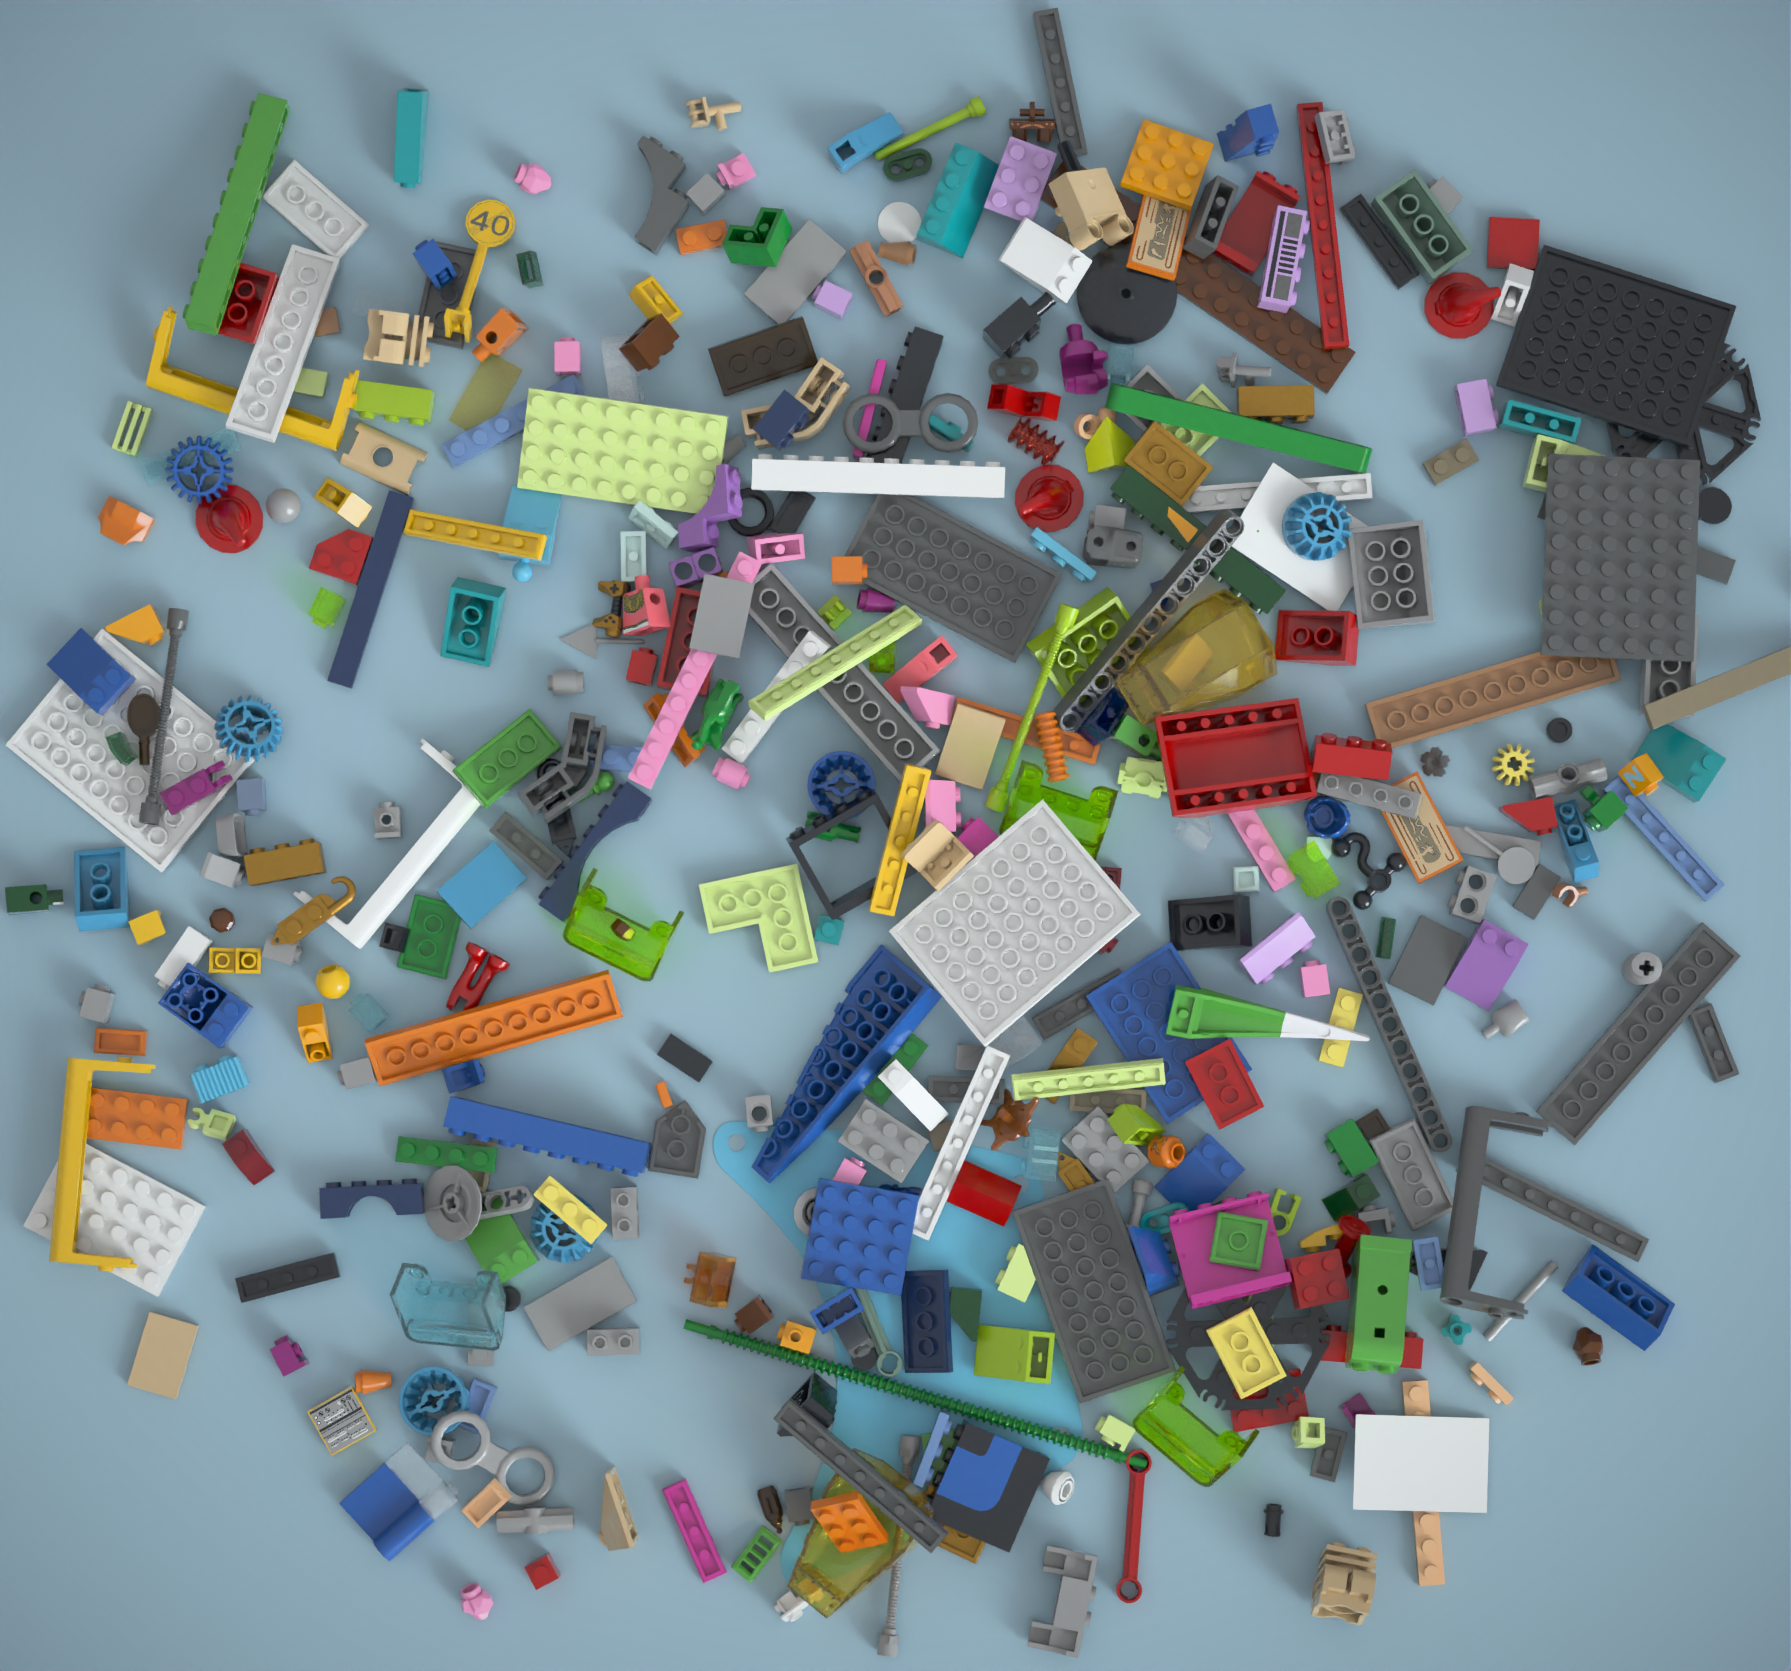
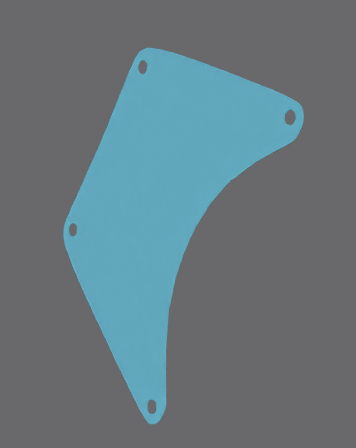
[713,1121,1083,1587]

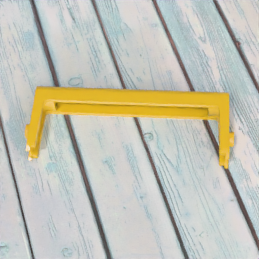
[146,306,359,451]
[49,1057,156,1271]

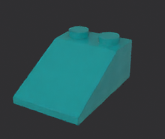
[440,577,506,667]
[1631,724,1726,803]

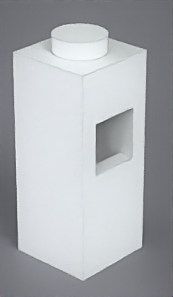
[154,926,213,990]

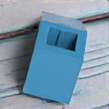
[827,112,904,174]
[1554,799,1599,883]

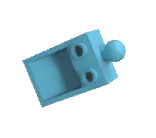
[498,485,562,582]

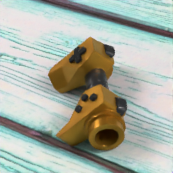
[592,580,631,638]

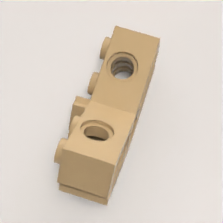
[741,357,851,450]

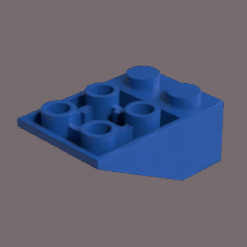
[158,962,253,1048]

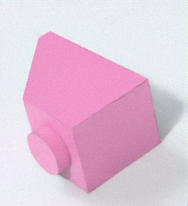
[747,533,805,564]
[900,686,955,729]

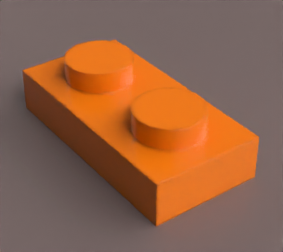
[675,219,727,255]

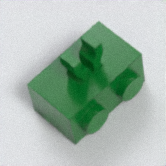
[1580,785,1629,832]

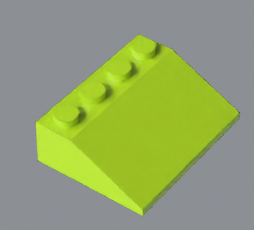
[1026,587,1154,702]

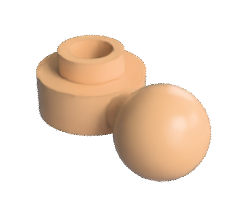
[1074,407,1117,439]

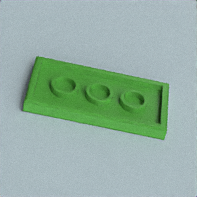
[452,709,562,809]

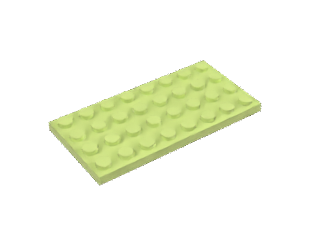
[517,387,729,514]

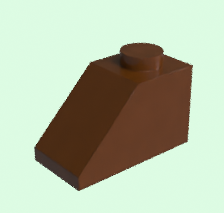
[734,1295,774,1335]

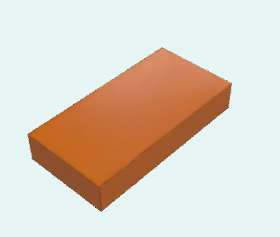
[94,1028,147,1056]

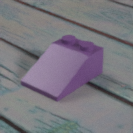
[1444,920,1528,1011]

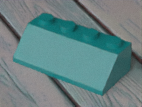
[917,142,999,259]

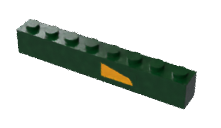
[1110,465,1286,614]

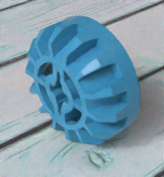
[1282,492,1352,561]
[530,1195,598,1263]
[399,1367,470,1436]

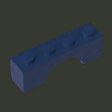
[319,1178,424,1219]

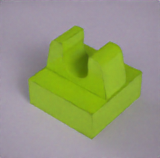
[817,595,852,630]

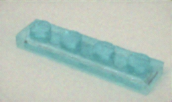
[138,428,242,485]

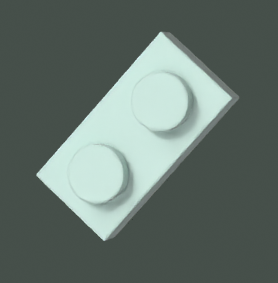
[628,501,678,550]
[620,531,647,583]

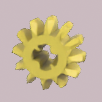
[1491,744,1535,786]

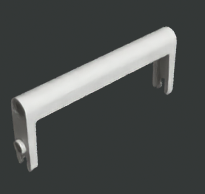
[293,738,481,949]

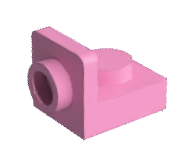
[716,153,756,190]

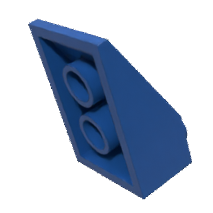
[46,628,136,716]
[1154,1133,1245,1211]
[1128,1226,1180,1295]

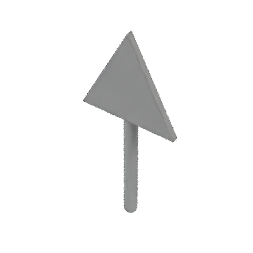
[559,624,644,659]

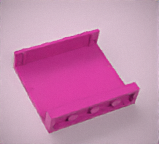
[1168,1191,1292,1309]

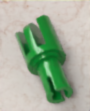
[805,811,861,843]

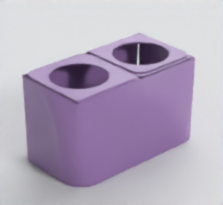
[669,547,723,588]

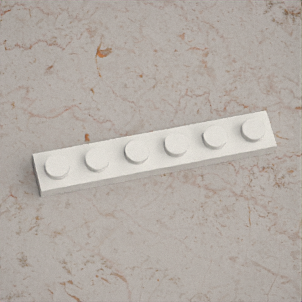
[722,630,831,764]

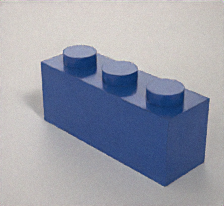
[413,239,458,292]

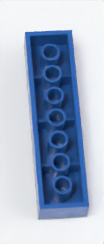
[443,1096,652,1177]

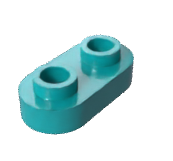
[1140,1202,1190,1235]

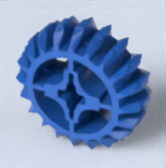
[165,435,234,504]

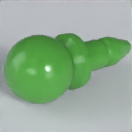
[578,772,615,803]

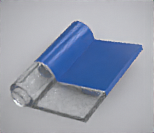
[339,1442,459,1561]

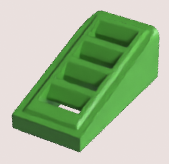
[731,1526,783,1583]

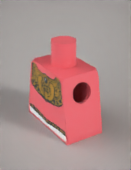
[623,575,670,636]

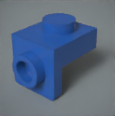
[442,1058,485,1094]

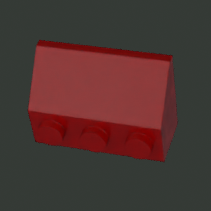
[1310,733,1393,780]

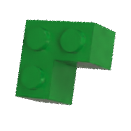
[722,207,792,267]

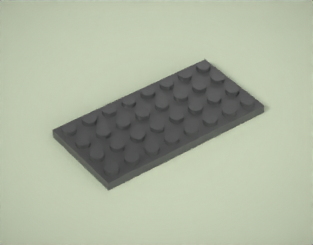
[845,494,1062,663]
[1012,1178,1176,1403]

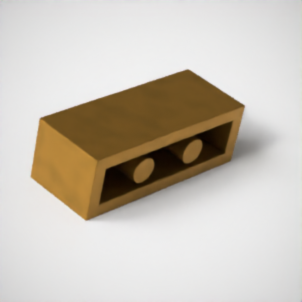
[1237,385,1315,424]
[243,838,327,886]

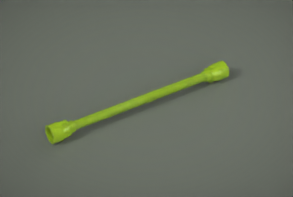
[985,603,1079,812]

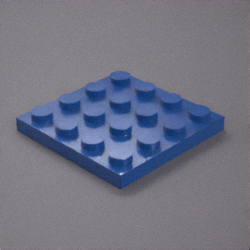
[801,1178,919,1295]

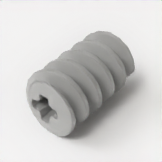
[1622,952,1662,985]

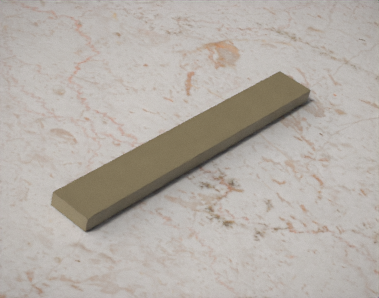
[1641,646,1791,730]

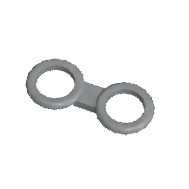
[431,1411,555,1506]

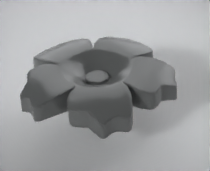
[1420,747,1450,777]

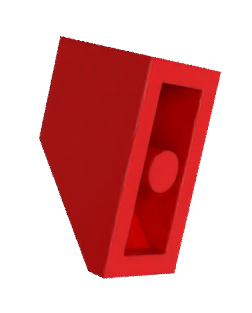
[1499,797,1558,836]

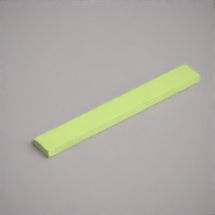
[749,605,922,721]

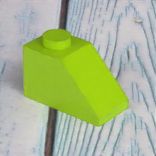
[1107,1104,1166,1146]

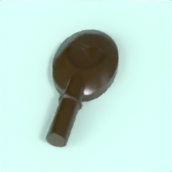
[127,693,160,766]

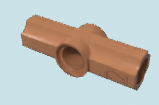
[849,240,904,317]

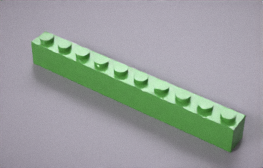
[183,93,290,336]

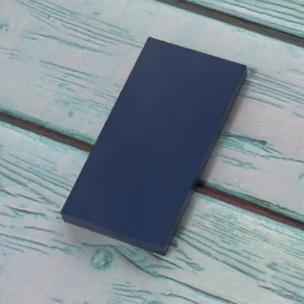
[901,1270,953,1373]

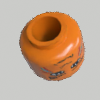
[1147,1135,1185,1169]

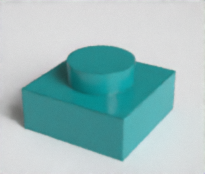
[814,915,844,945]

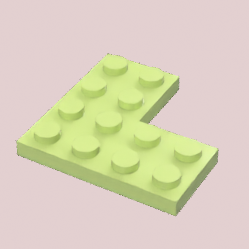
[699,864,818,973]

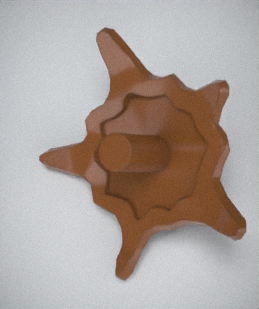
[980,1089,1039,1151]

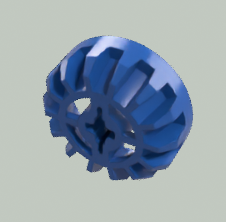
[807,751,876,820]

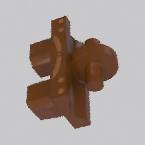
[1009,102,1055,142]

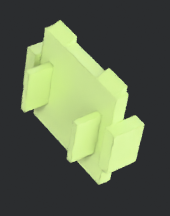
[1117,756,1167,799]

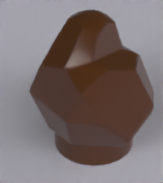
[1573,1327,1603,1366]

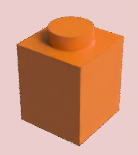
[832,556,867,585]

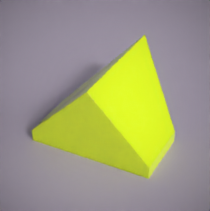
[1084,416,1134,473]

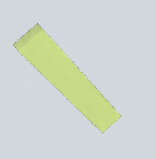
[1011,1058,1166,1101]

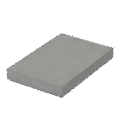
[689,574,755,659]

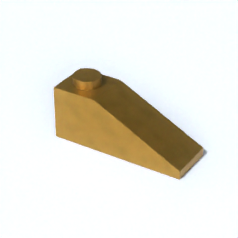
[1045,1027,1098,1104]

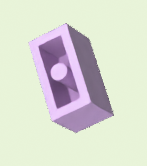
[1454,379,1499,437]

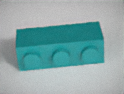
[1498,399,1582,444]

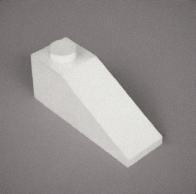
[878,1059,948,1131]

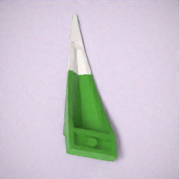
[1166,985,1370,1041]

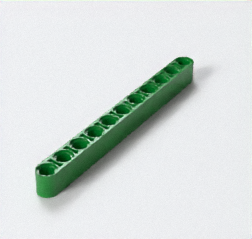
[1105,383,1372,473]

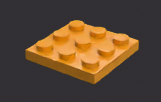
[1120,119,1214,211]

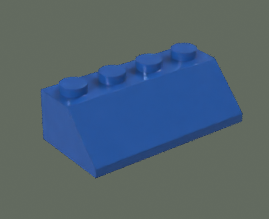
[1562,1244,1675,1351]

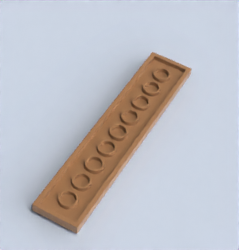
[1365,651,1621,748]

